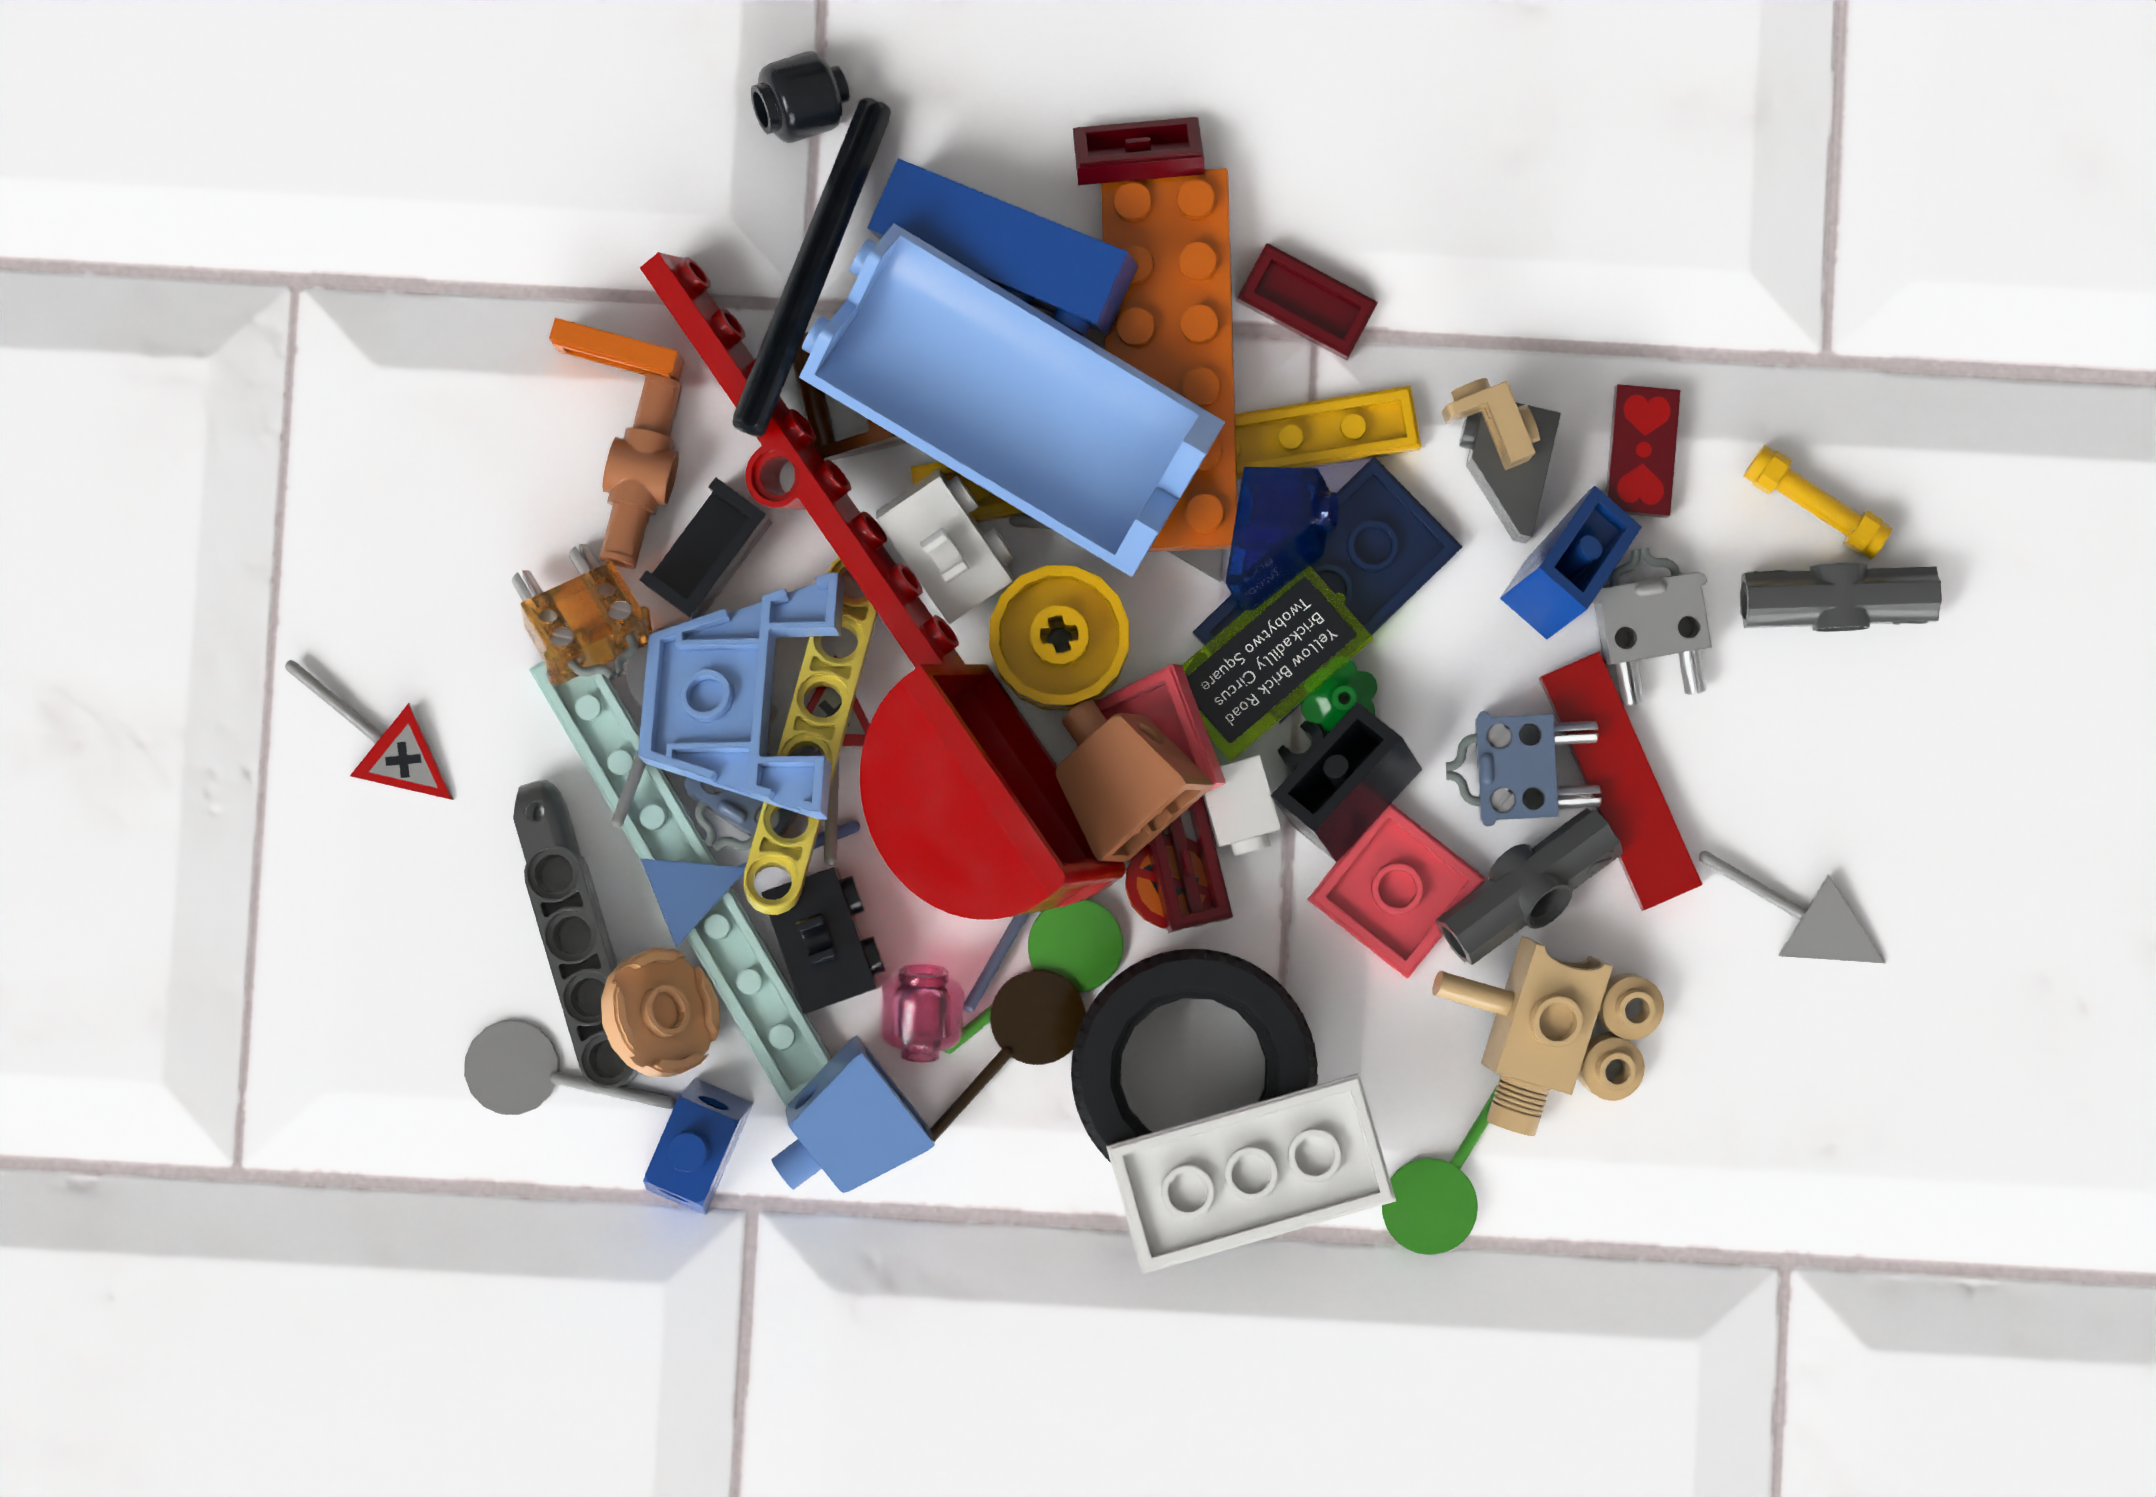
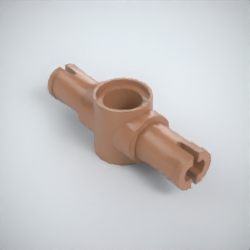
[599,374,682,569]

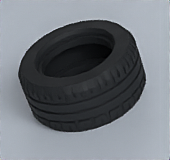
[1071,949,1318,1163]

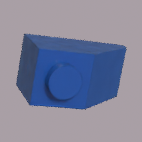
[1500,486,1642,640]

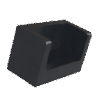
[639,477,773,620]

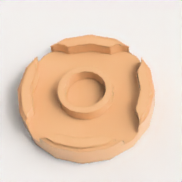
[601,948,721,1077]

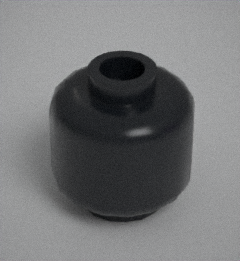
[750,51,850,143]

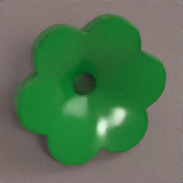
[1300,657,1378,734]

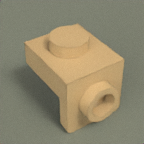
[1441,378,1540,470]

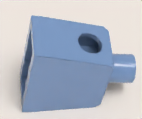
[771,1035,935,1193]

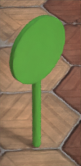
[943,899,1123,1054]
[1382,1084,1499,1255]

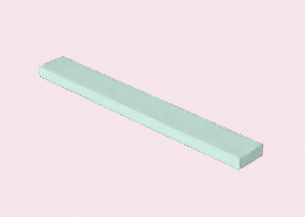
[529,637,833,1107]

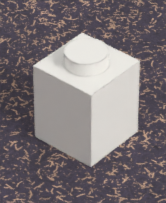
[1203,755,1281,856]

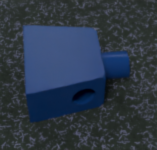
[643,1078,754,1215]

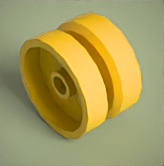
[989,565,1129,711]

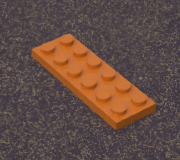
[1101,168,1239,552]

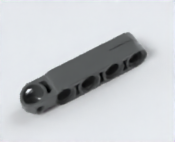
[513,780,639,1088]

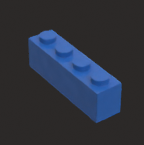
[867,158,1138,337]

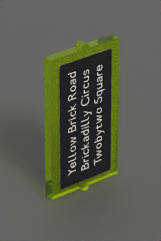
[1182,560,1374,762]

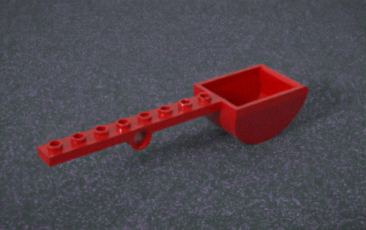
[640,252,1126,920]

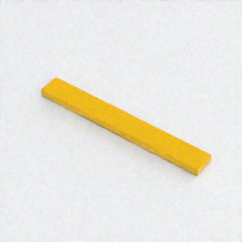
[910,385,1421,522]

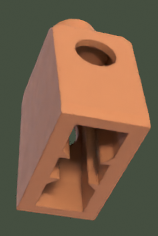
[1055,700,1214,862]

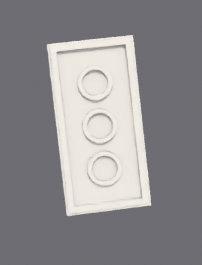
[1106,1073,1396,1274]

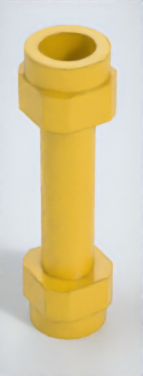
[1743,445,1893,560]

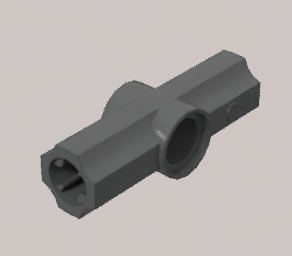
[1740,563,1942,632]
[1436,808,1623,965]

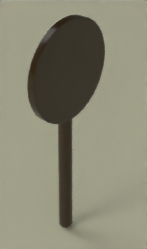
[930,970,1086,1143]

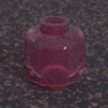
[880,964,965,1063]

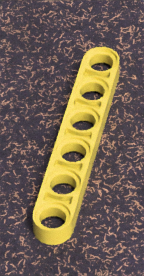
[743,557,878,915]

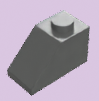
[1459,402,1561,544]

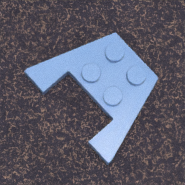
[638,573,845,820]

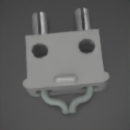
[1592,548,1712,706]

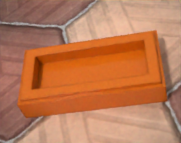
[549,318,685,382]

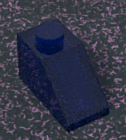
[1225,467,1339,610]

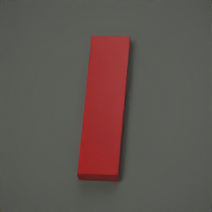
[1539,651,1703,911]

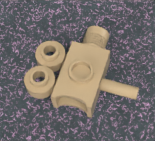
[1432,936,1664,1136]

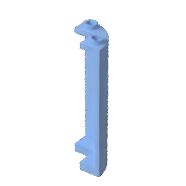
[799,223,1225,577]

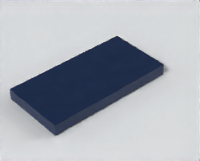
[1192,456,1463,724]

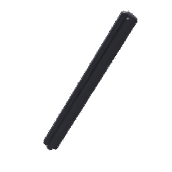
[732,97,891,437]

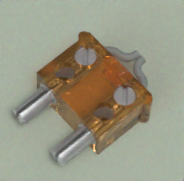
[511,544,653,685]

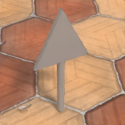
[1699,851,1886,964]

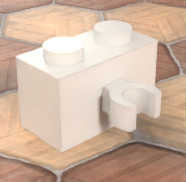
[876,468,1015,625]

